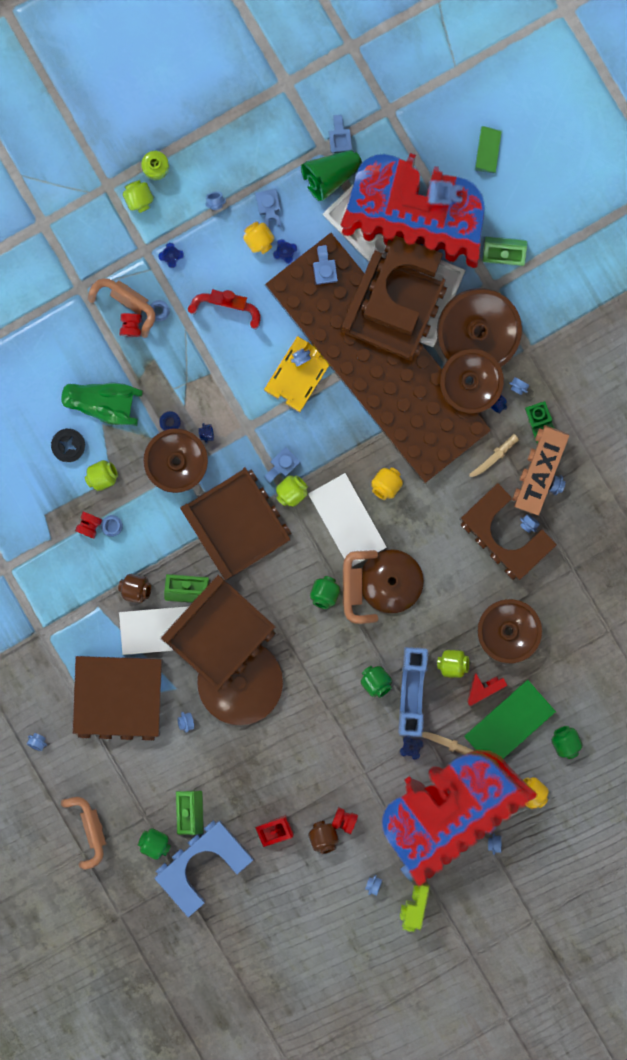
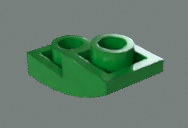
[525,401,554,444]

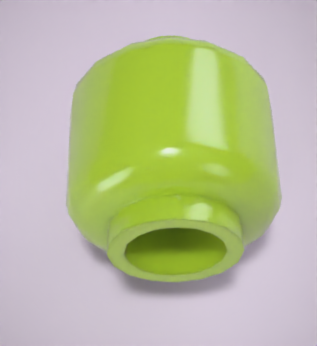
[141,150,170,180]
[122,180,154,213]
[85,460,118,491]
[276,475,308,507]
[437,650,470,678]

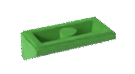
[475,126,502,173]
[482,237,527,266]
[164,574,209,603]
[176,791,204,835]

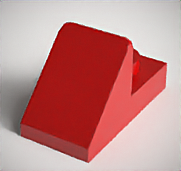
[467,673,508,706]

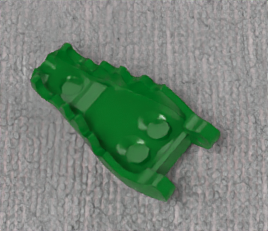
[61,383,143,426]

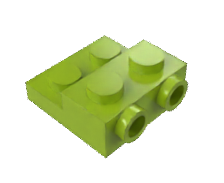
[399,882,429,932]

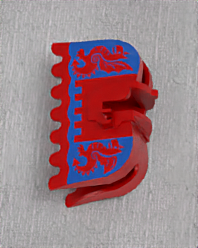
[340,153,485,269]
[382,750,537,886]

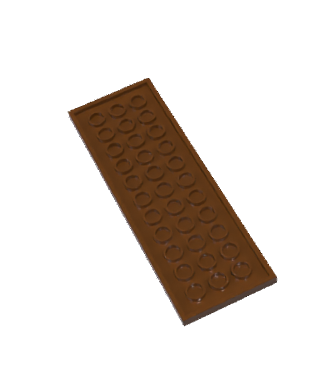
[265,232,491,484]

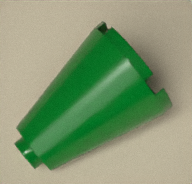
[301,150,362,201]

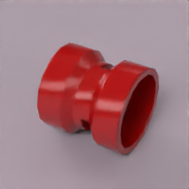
[119,313,142,337]
[75,511,103,539]
[331,807,358,835]

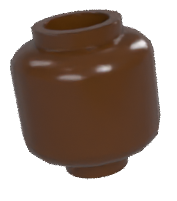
[118,573,152,603]
[308,821,339,854]

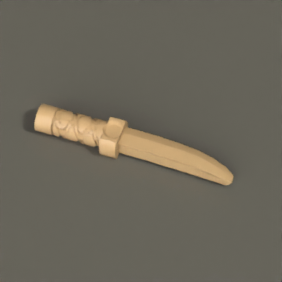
[469,434,519,477]
[420,732,474,755]

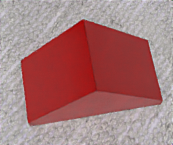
[255,815,294,847]

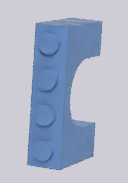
[398,647,428,736]
[154,820,254,917]

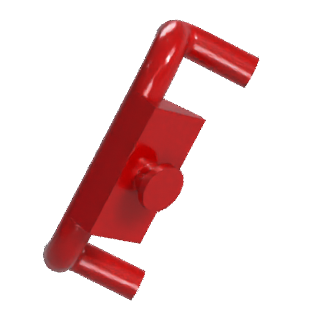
[188,289,261,330]

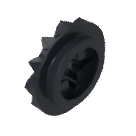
[51,428,85,463]

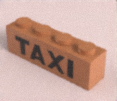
[512,425,569,516]

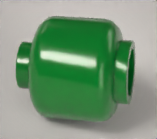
[310,576,341,609]
[361,666,392,698]
[551,726,583,759]
[137,828,171,860]

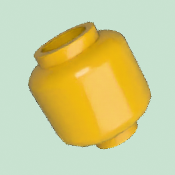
[243,221,274,254]
[371,467,403,500]
[523,777,549,809]

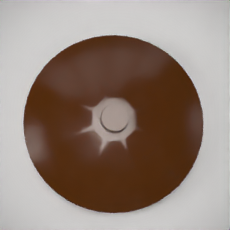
[437,288,522,367]
[197,645,283,725]

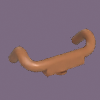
[88,278,155,338]
[343,550,379,624]
[61,797,106,870]

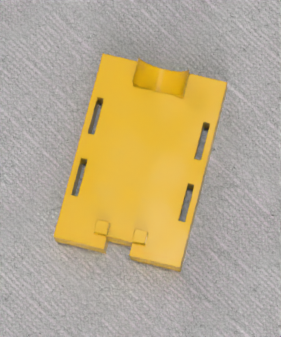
[264,336,329,413]

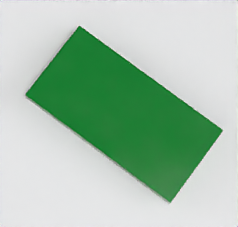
[464,679,556,759]

